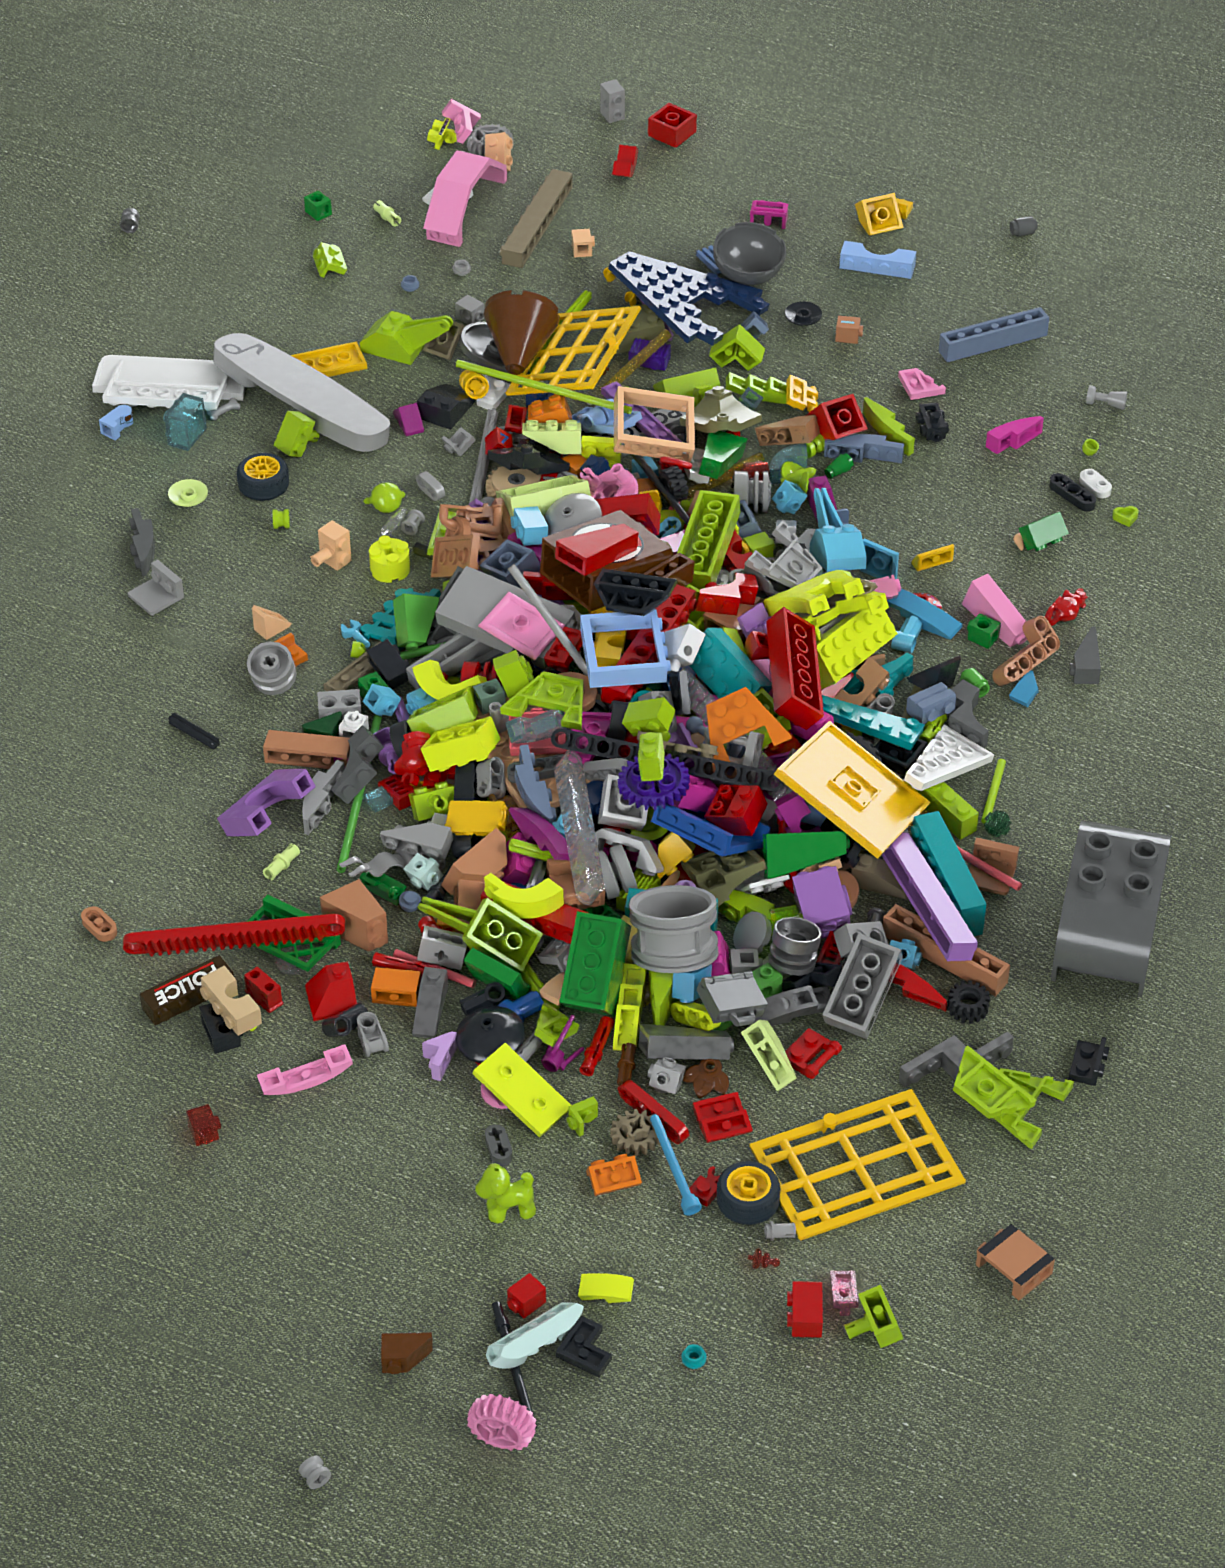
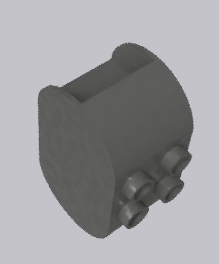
[1051,820,1171,998]

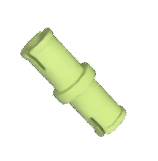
[373,200,401,227]
[263,843,300,880]

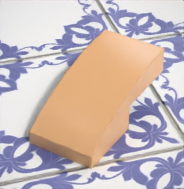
[540,972,565,1006]

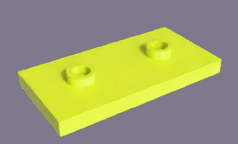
[472,1043,571,1138]

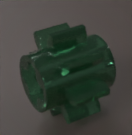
[984,810,1012,838]

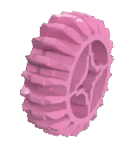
[467,1394,536,1451]

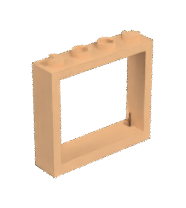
[614,386,695,462]

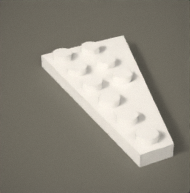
[904,724,994,791]

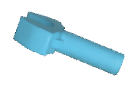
[341,620,370,649]

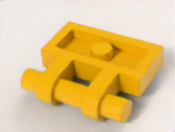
[786,375,818,412]

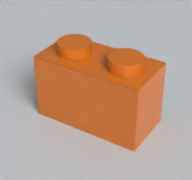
[371,967,421,1007]

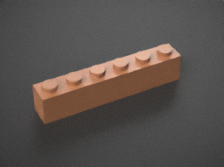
[883,904,1010,997]

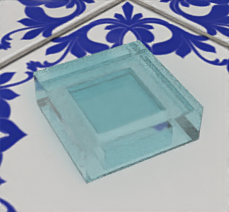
[363,786,393,812]

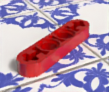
[618,1080,690,1144]

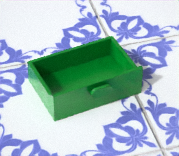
[464,947,531,1000]

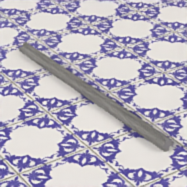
[469,408,499,504]

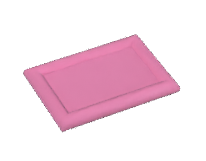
[478,592,565,661]

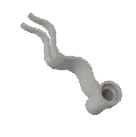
[339,849,420,877]

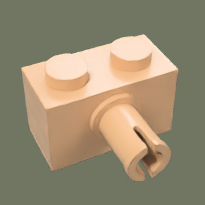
[310,520,352,571]

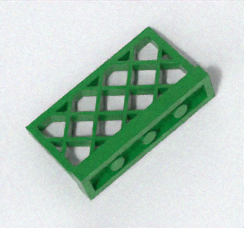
[247,894,341,972]

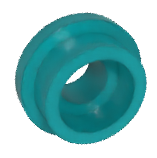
[681,1344,707,1369]

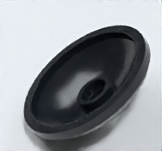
[456,1006,525,1063]

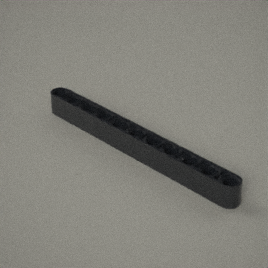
[551,728,786,792]

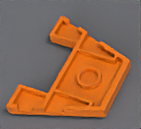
[706,687,792,772]

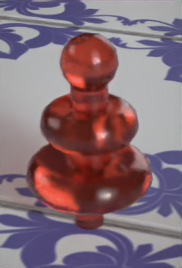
[748,1248,781,1269]

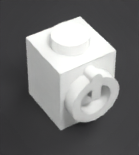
[339,711,369,738]

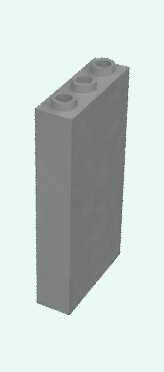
[435,566,577,670]

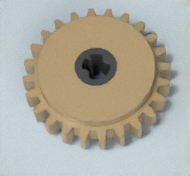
[486,466,542,498]

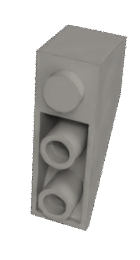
[380,823,453,861]

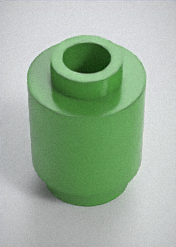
[960,668,990,698]

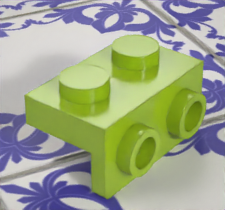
[313,242,347,278]

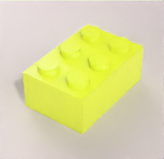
[421,716,501,772]

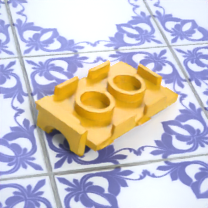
[444,800,509,836]

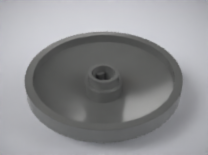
[459,322,509,373]

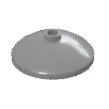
[544,493,602,536]

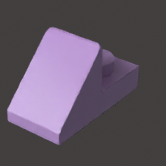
[422,1031,457,1081]

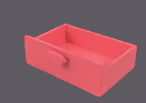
[509,708,567,756]

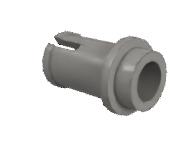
[764,1221,796,1241]

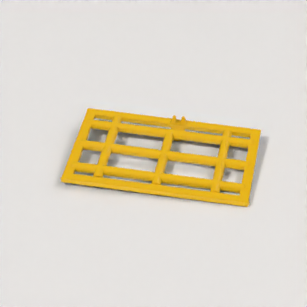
[505,306,641,396]
[749,1089,966,1241]

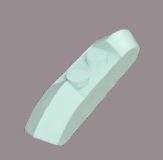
[486,1302,584,1369]

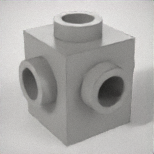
[647,1057,686,1094]

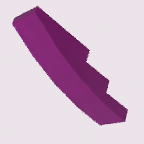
[508,807,576,861]

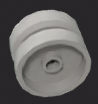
[247,641,297,695]
[591,844,638,900]

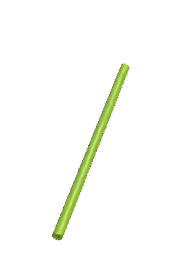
[456,360,632,414]

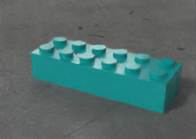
[910,811,987,936]

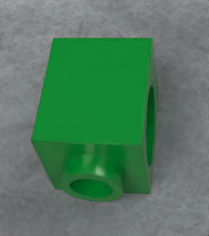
[304,190,332,221]
[967,613,1001,649]

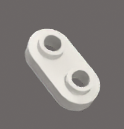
[1079,469,1112,498]

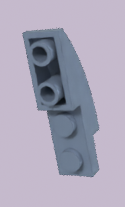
[824,434,904,463]
[514,745,556,824]

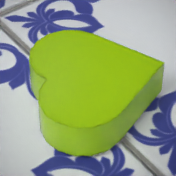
[1112,506,1139,527]

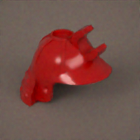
[394,731,431,786]

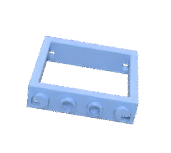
[580,609,671,688]

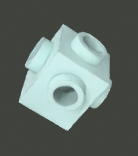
[403,853,443,891]

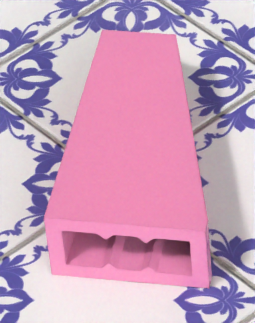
[962,574,1027,647]

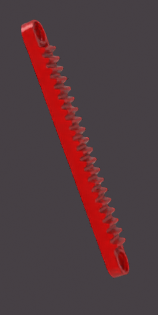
[123,914,345,957]

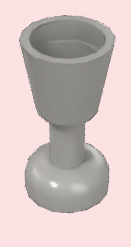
[1086,385,1127,410]

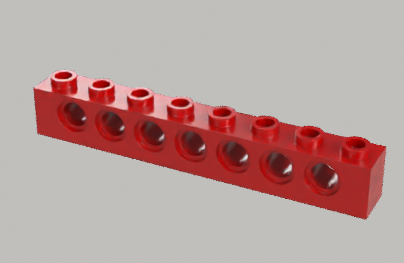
[601,584,697,704]

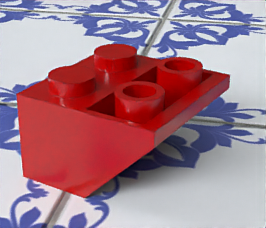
[705,785,768,836]

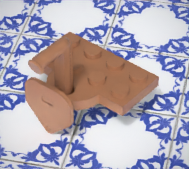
[431,503,504,579]

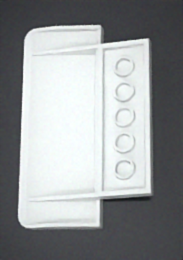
[92,355,246,411]

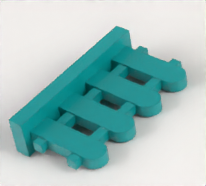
[360,588,441,651]

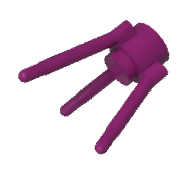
[541,1015,584,1072]

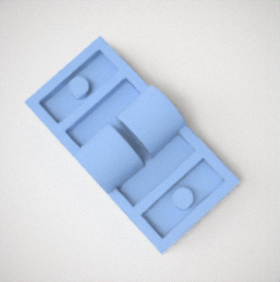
[572,398,642,436]

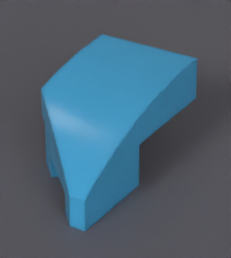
[1009,670,1039,708]

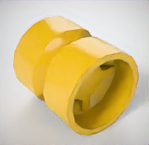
[459,370,489,399]

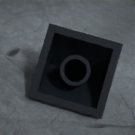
[907,655,961,690]

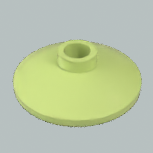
[168,479,208,507]

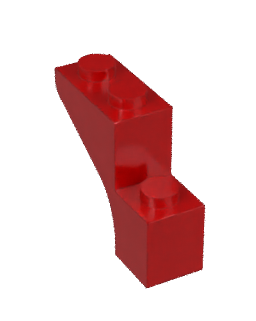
[696,573,758,616]

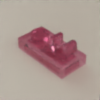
[830,1271,859,1316]

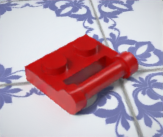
[785,1028,842,1079]

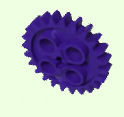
[617,754,690,810]

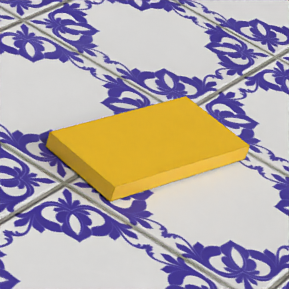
[291,342,367,377]

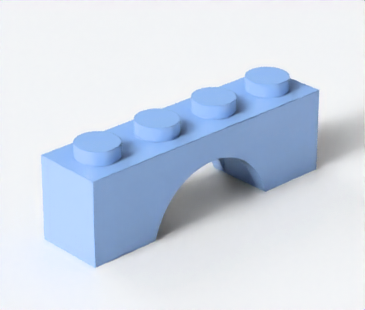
[840,241,916,279]

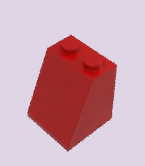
[805,394,868,440]

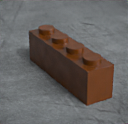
[643,553,695,586]

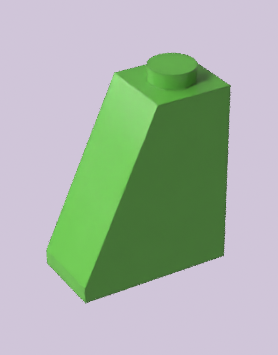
[393,593,439,650]

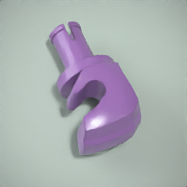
[374,727,399,774]

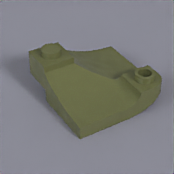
[680,386,762,433]
[681,850,767,906]

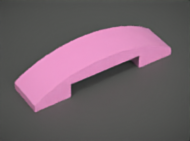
[257,1044,353,1095]

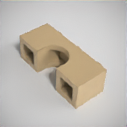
[200,966,262,1036]

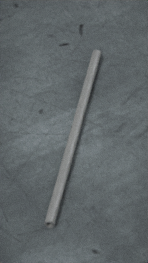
[508,564,611,708]

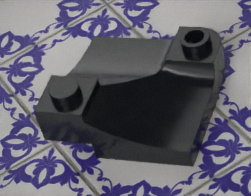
[487,438,570,475]

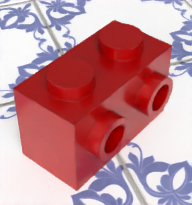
[787,1281,823,1338]

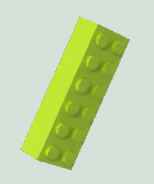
[677,490,740,590]

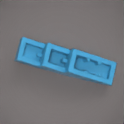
[887,589,963,640]

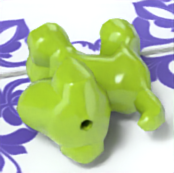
[475,1163,536,1224]

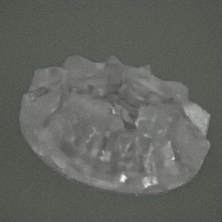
[276,945,312,975]

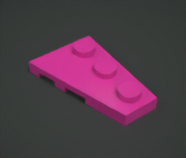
[568,712,611,764]

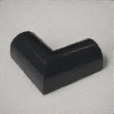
[874,738,928,774]
[782,962,842,992]

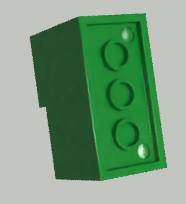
[559,911,632,1017]

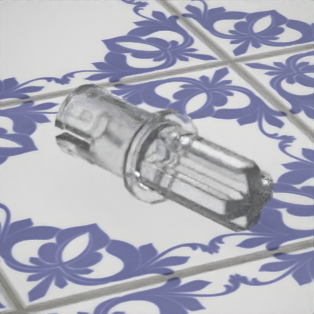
[380,507,409,537]

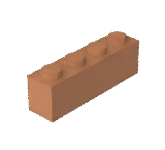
[263,730,350,769]

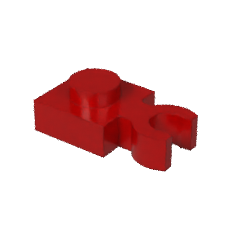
[689,1166,722,1207]

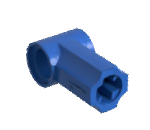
[498,991,544,1022]

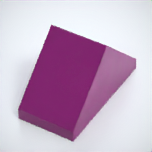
[393,403,424,437]

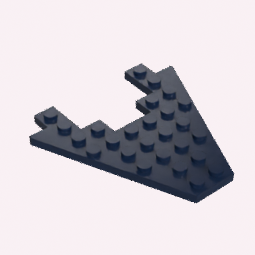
[608,251,770,346]

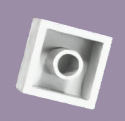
[598,774,648,831]

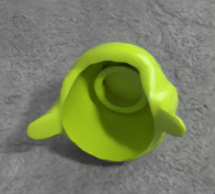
[363,482,406,513]

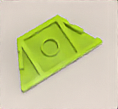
[953,1045,1037,1119]

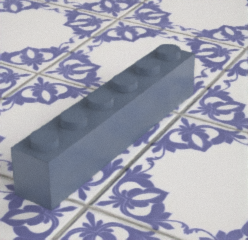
[939,307,1049,362]

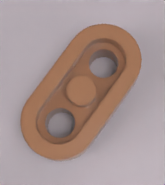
[81,907,117,942]

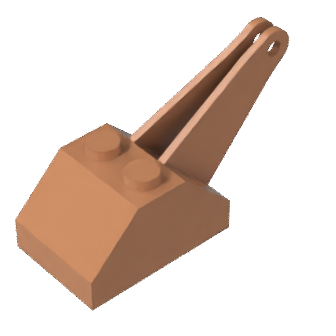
[441,828,507,934]

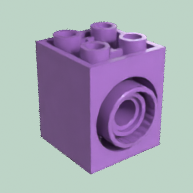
[792,866,852,939]

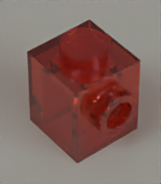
[186,1104,221,1146]

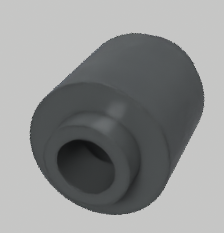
[1009,216,1038,237]

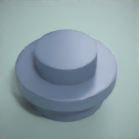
[401,275,419,292]
[399,891,421,912]

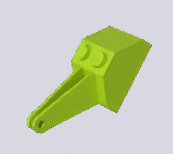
[360,311,453,365]
[418,896,543,973]

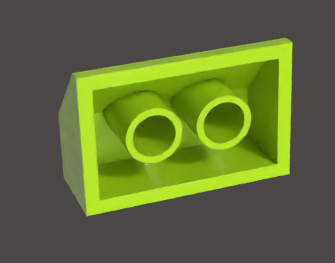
[653,368,721,397]
[407,686,478,735]

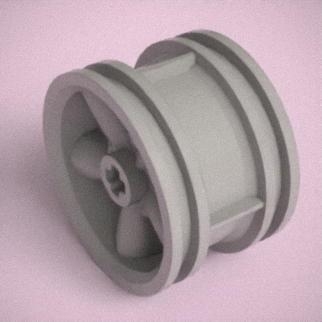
[629,885,718,973]

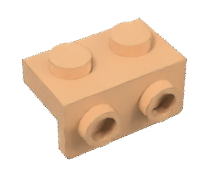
[485,132,513,171]

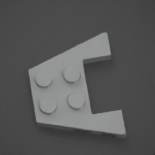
[744,520,822,588]

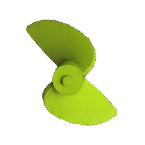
[780,461,816,493]

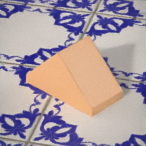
[252,605,292,640]

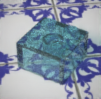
[164,393,207,451]

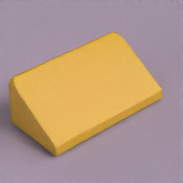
[911,544,954,572]

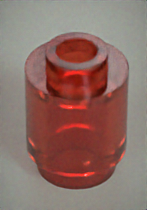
[740,460,770,480]

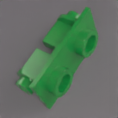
[360,872,407,906]

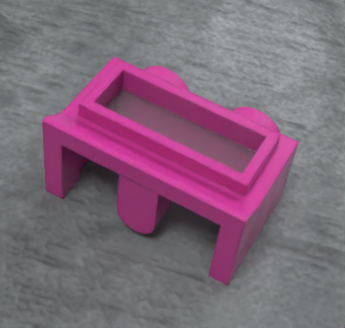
[750,200,788,229]

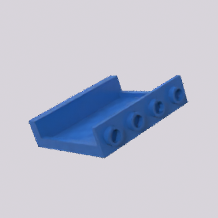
[651,803,771,857]

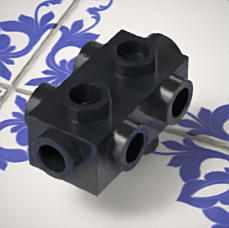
[916,403,949,442]

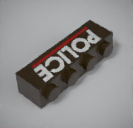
[140,955,234,1026]

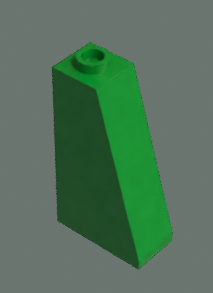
[698,431,748,479]
[763,831,850,879]

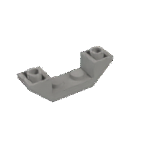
[575,828,664,876]

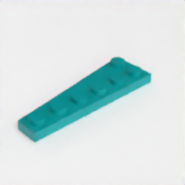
[822,695,925,750]

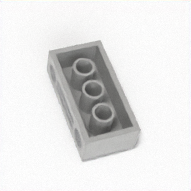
[823,933,903,1039]

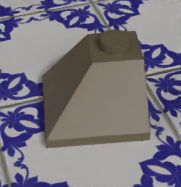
[423,316,464,360]

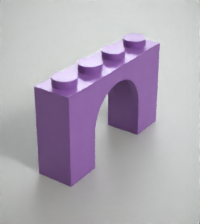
[217,769,316,836]

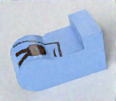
[99,405,133,440]

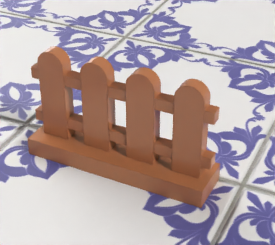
[460,498,515,571]

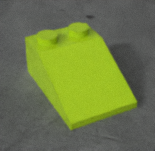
[648,971,678,1026]

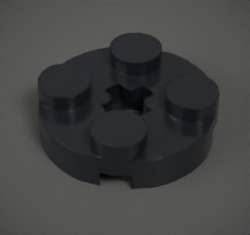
[838,837,865,870]

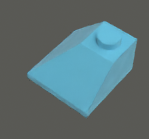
[860,538,899,579]

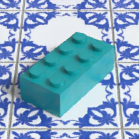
[689,628,772,699]

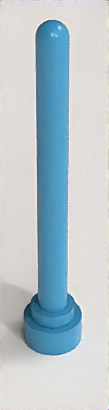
[650,1114,702,1215]

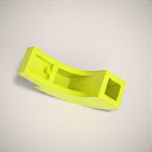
[412,660,487,700]
[484,873,564,919]

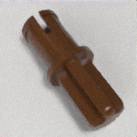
[617,1043,637,1086]

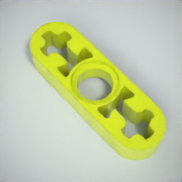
[670,1000,721,1031]

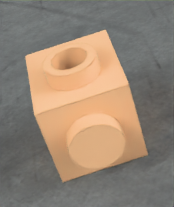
[572,229,595,258]

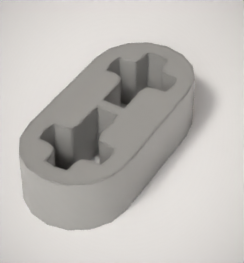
[416,471,445,501]

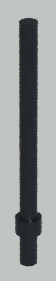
[492,1301,537,1429]

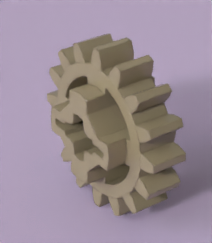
[610,1109,660,1156]

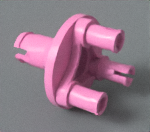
[580,463,638,499]

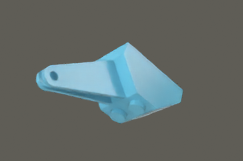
[810,488,866,571]

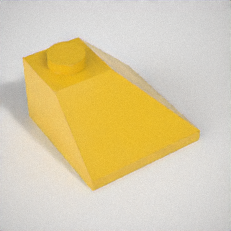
[855,193,903,236]

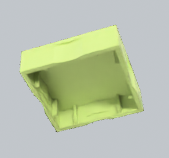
[495,475,591,517]

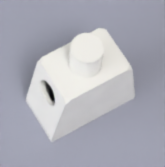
[663,624,705,674]

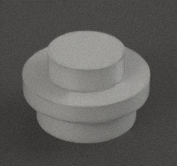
[452,259,471,276]

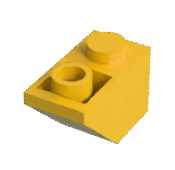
[657,832,696,878]

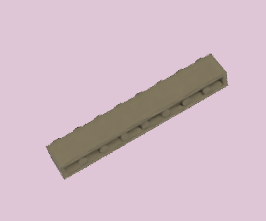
[500,169,573,268]

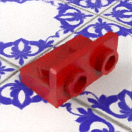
[544,626,582,669]

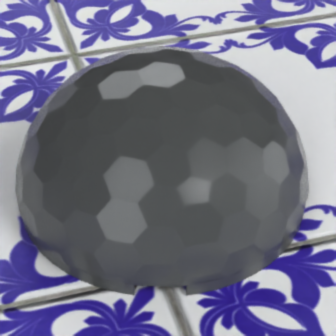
[713,222,786,286]

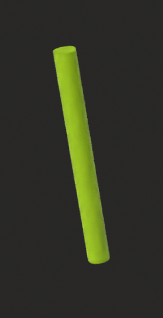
[981,759,1006,824]

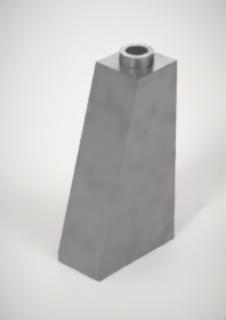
[638,1024,734,1060]

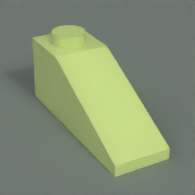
[741,1020,797,1091]

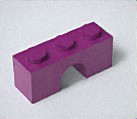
[774,791,822,833]

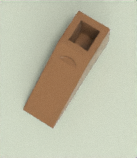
[755,415,820,446]

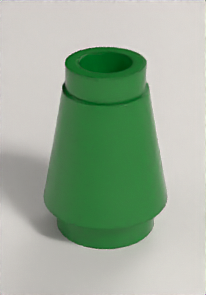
[824,453,854,479]

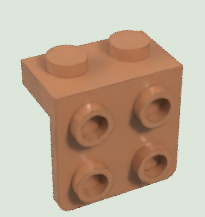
[969,837,1020,895]

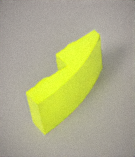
[578,1273,634,1303]

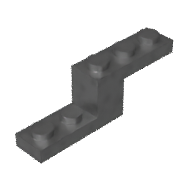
[899,1032,1014,1087]

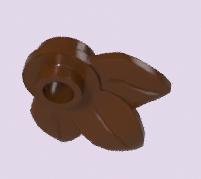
[683,1059,729,1099]

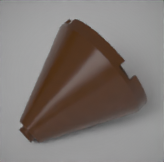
[484,290,560,375]

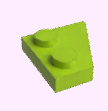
[534,1002,580,1047]

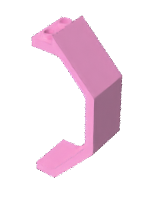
[423,150,507,247]

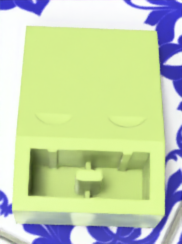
[522,420,581,454]

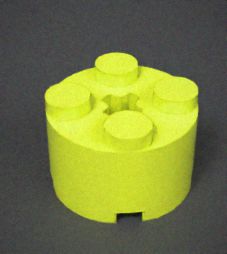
[369,535,410,583]

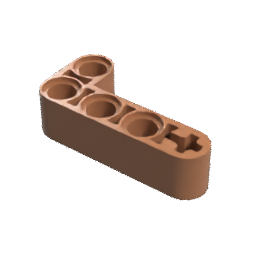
[992,616,1060,686]

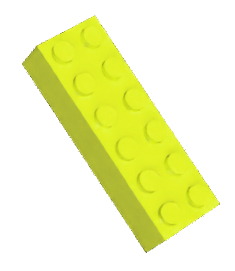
[816,609,898,689]

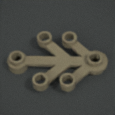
[637,731,719,759]

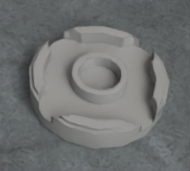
[733,912,772,954]

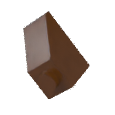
[381,1332,433,1374]

